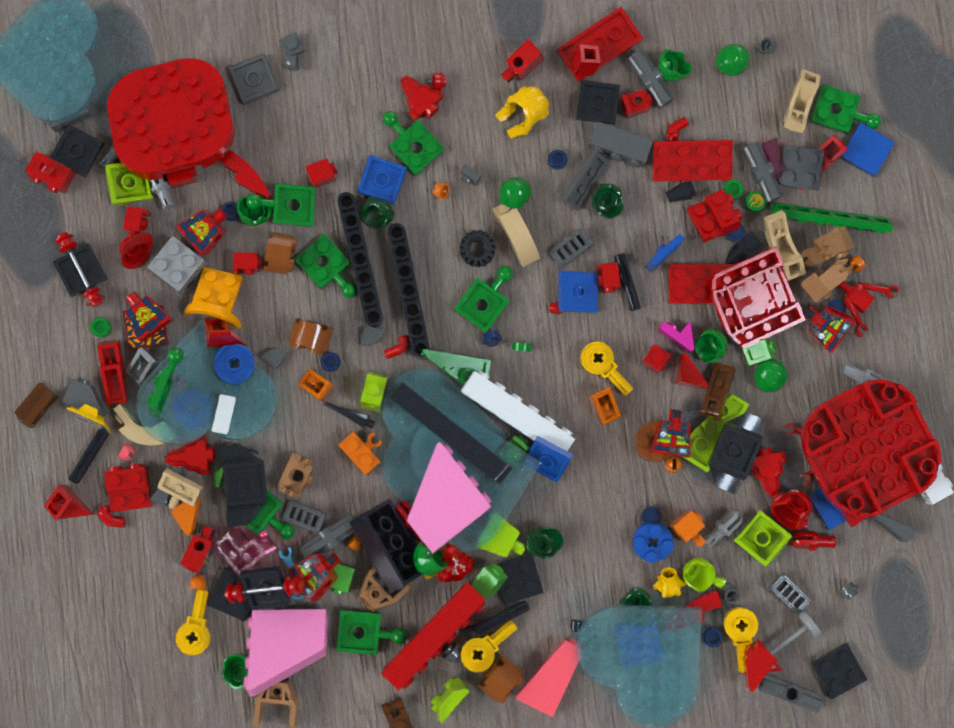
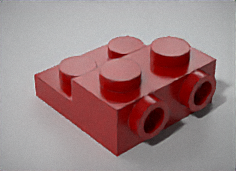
[687,189,742,243]
[104,463,153,512]

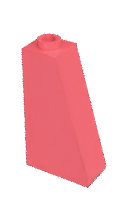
[515,638,584,717]

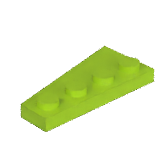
[682,394,750,473]

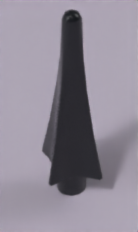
[324,402,376,429]

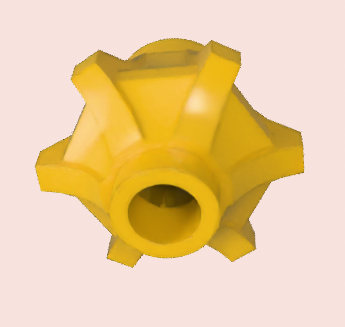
[653,567,685,598]

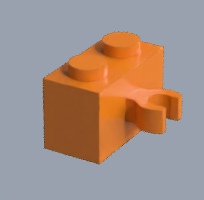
[339,431,383,475]
[668,510,706,547]

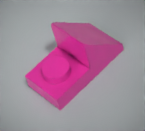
[657,321,694,353]

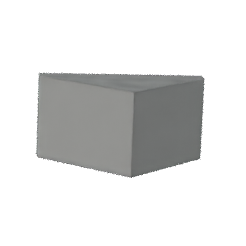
[125,347,161,386]

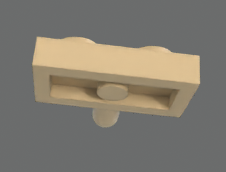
[157,468,203,509]

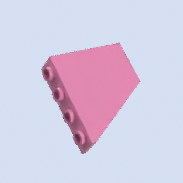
[407,442,492,553]
[244,609,328,696]

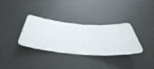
[212,394,236,434]

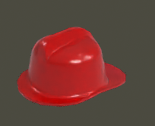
[119,233,153,269]

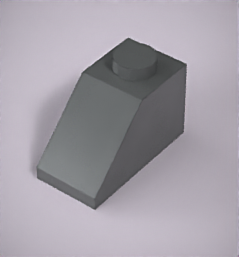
[62,377,107,416]

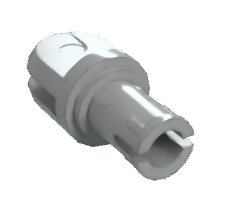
[150,174,175,210]
[841,362,884,385]
[703,510,743,548]

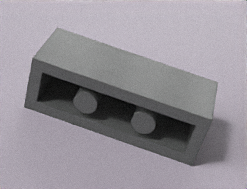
[588,121,653,168]

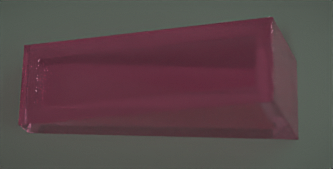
[762,138,782,179]

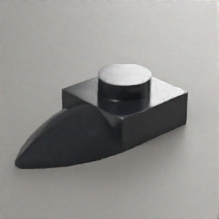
[725,231,764,264]

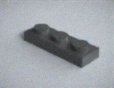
[562,149,608,211]

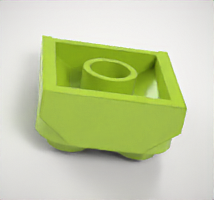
[105,163,153,206]
[734,510,792,568]
[430,677,470,723]

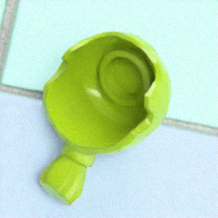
[682,557,727,592]

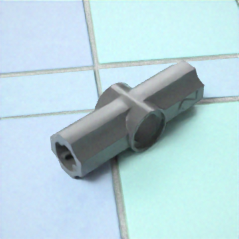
[628,50,674,109]
[743,142,784,203]
[299,514,355,559]
[758,674,823,713]

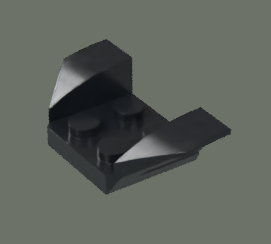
[708,413,765,494]
[220,445,268,527]

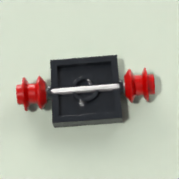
[53,232,108,308]
[225,566,305,610]

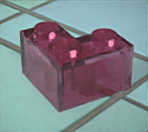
[214,527,277,577]

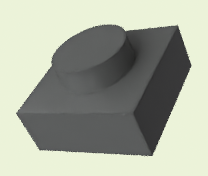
[279,32,306,57]
[460,164,481,186]

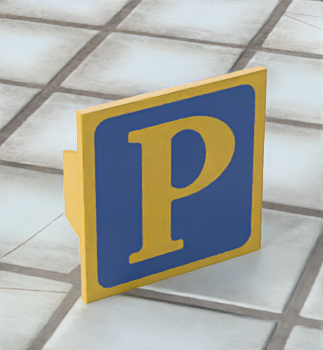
[67,404,112,434]

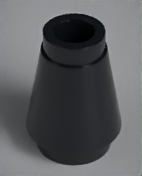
[666,180,696,203]

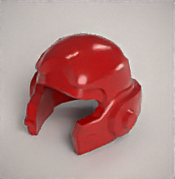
[771,489,813,530]

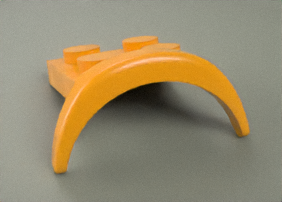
[183,267,243,329]

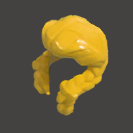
[495,86,549,139]

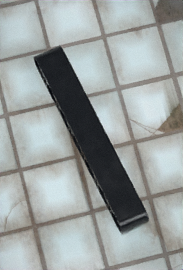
[338,192,383,328]
[388,223,430,359]
[390,382,513,484]

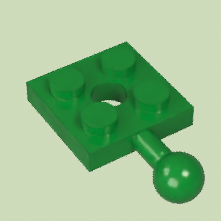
[810,84,881,134]
[382,111,445,176]
[246,183,315,228]
[295,234,357,298]
[454,266,513,333]
[147,348,184,418]
[245,490,295,540]
[336,610,408,655]

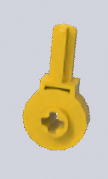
[580,341,633,396]
[176,589,211,655]
[723,607,758,673]
[460,620,517,672]

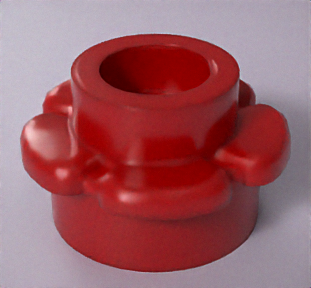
[432,71,446,91]

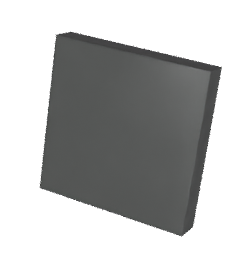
[228,54,280,105]

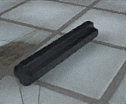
[614,253,641,311]
[69,429,109,484]
[473,601,529,636]

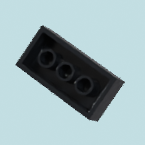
[349,498,422,594]

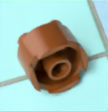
[264,232,297,275]
[289,318,334,355]
[634,421,671,462]
[476,654,523,704]

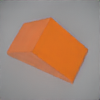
[298,368,335,402]
[589,387,621,425]
[170,496,202,536]

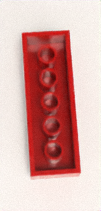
[381,581,485,691]

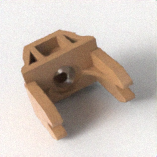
[800,226,855,268]
[800,258,854,302]
[276,453,315,499]
[357,566,414,613]
[254,679,300,728]

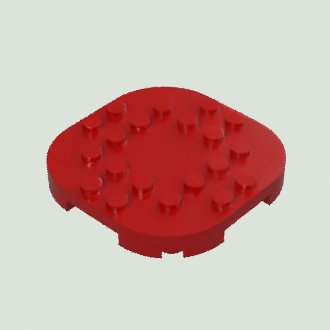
[107,58,235,180]
[801,379,942,517]

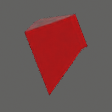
[204,318,247,348]
[675,353,709,389]
[44,485,94,521]

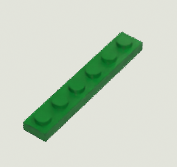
[771,202,893,234]

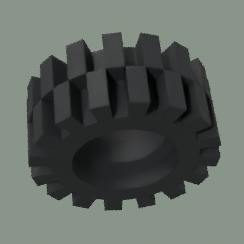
[460,229,495,267]

